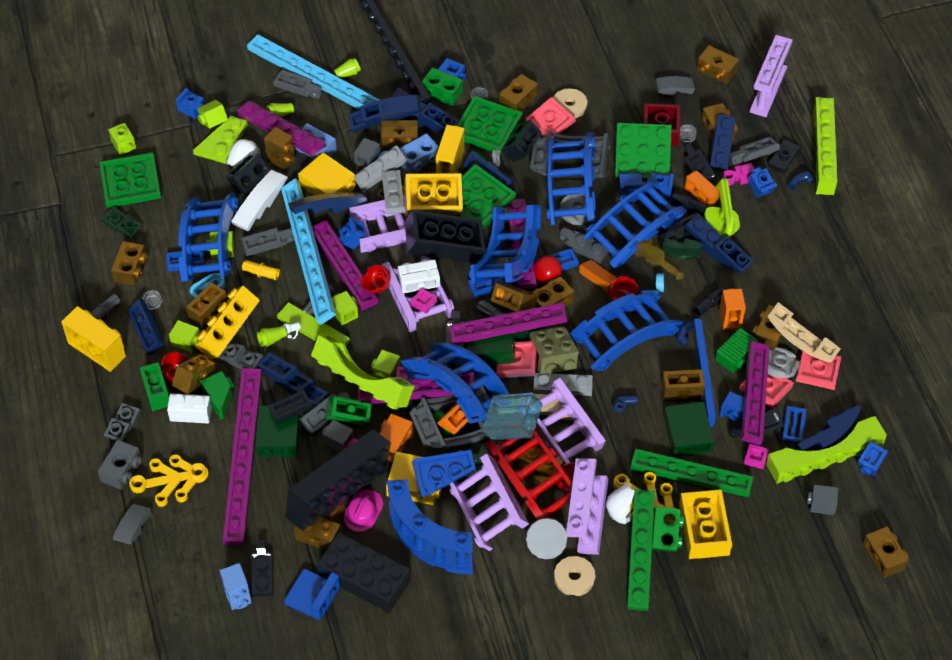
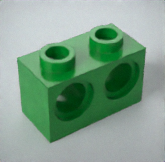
[422,67,463,105]
[140,362,169,411]
[652,507,684,552]

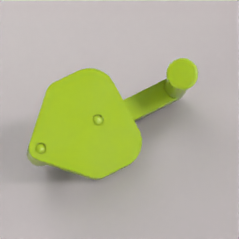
[704,178,740,238]

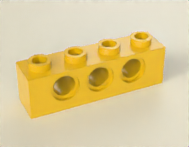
[194,286,260,360]

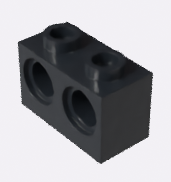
[501,120,542,162]
[225,153,270,194]

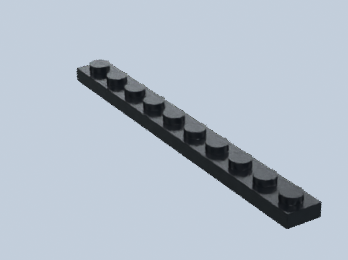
[360,0,431,105]

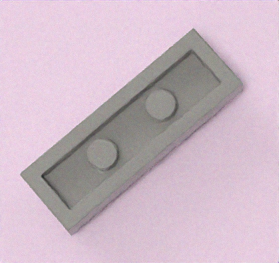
[355,145,408,192]
[382,170,405,214]
[533,373,593,396]

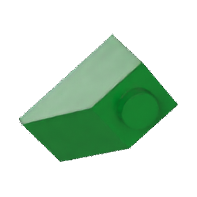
[201,371,233,420]

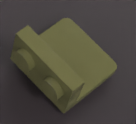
[530,327,579,375]

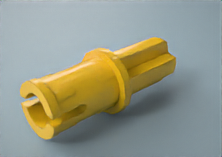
[242,260,280,281]

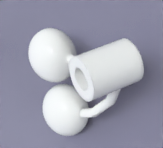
[283,322,301,339]

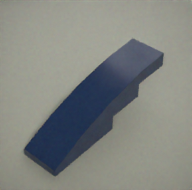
[288,192,367,214]
[257,352,329,407]

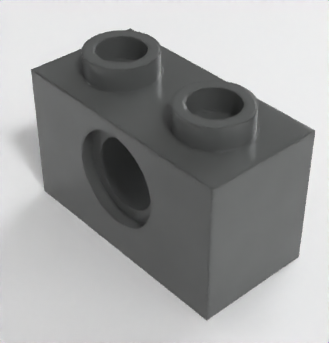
[98,440,142,490]

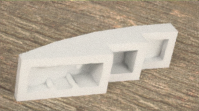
[231,170,287,231]

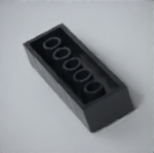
[285,430,391,531]

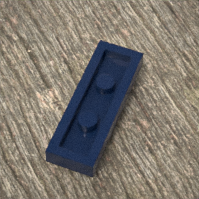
[709,114,736,171]
[463,151,514,188]
[128,299,164,355]

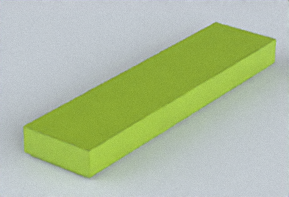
[277,302,350,346]

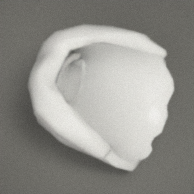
[227,139,261,169]
[606,483,634,524]

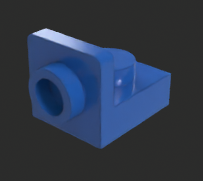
[858,441,888,476]

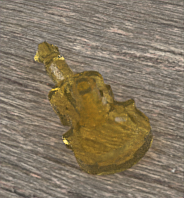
[634,239,684,280]

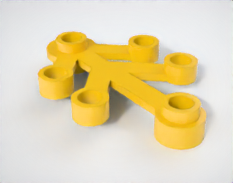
[129,455,208,507]
[613,472,681,525]

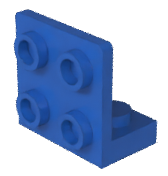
[284,569,340,621]

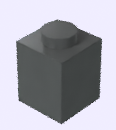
[354,138,381,168]
[322,420,354,452]
[807,485,838,515]

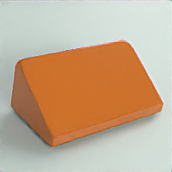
[684,171,720,208]
[579,260,617,293]
[437,403,468,434]

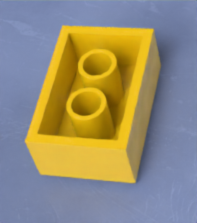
[404,174,463,216]
[61,306,126,372]
[679,490,732,559]

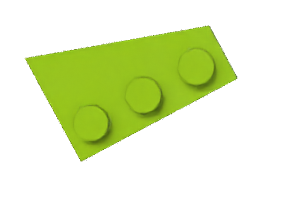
[193,116,248,164]

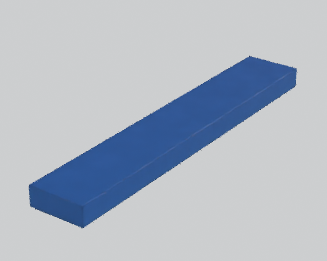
[468,248,579,298]
[692,319,716,427]

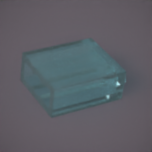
[482,393,543,440]

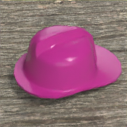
[344,490,383,532]

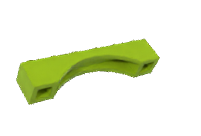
[813,97,837,195]
[311,335,415,409]
[766,416,887,483]

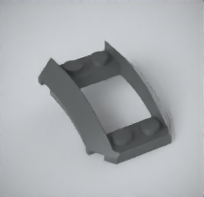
[530,131,611,180]
[410,386,504,448]

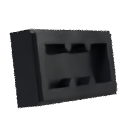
[768,139,801,174]
[268,390,313,424]

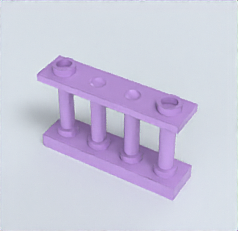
[750,35,793,117]
[349,195,406,253]
[382,255,454,332]
[519,378,606,465]
[449,453,529,551]
[566,459,608,555]

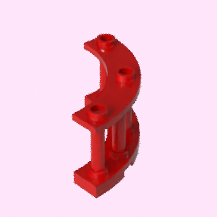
[485,417,573,520]

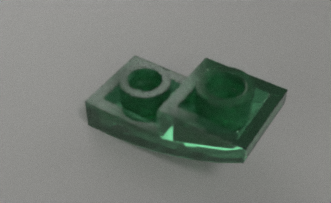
[101,206,143,239]
[662,238,703,259]

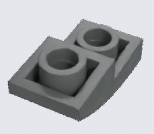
[655,76,695,96]
[219,342,264,369]
[104,403,141,442]
[113,504,151,545]

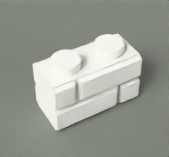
[398,259,440,293]
[168,394,212,423]

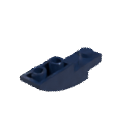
[391,88,459,134]
[349,95,420,133]
[684,214,754,274]
[796,405,861,451]

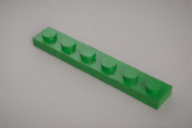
[631,449,753,498]
[627,489,655,611]

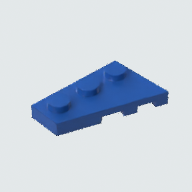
[412,450,476,500]

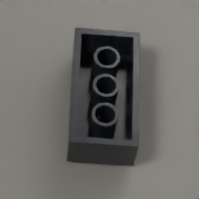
[404,210,486,263]
[317,533,411,613]

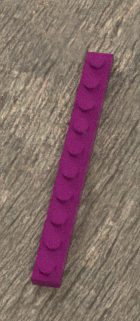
[223,368,262,545]

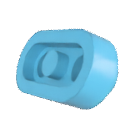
[190,273,225,300]

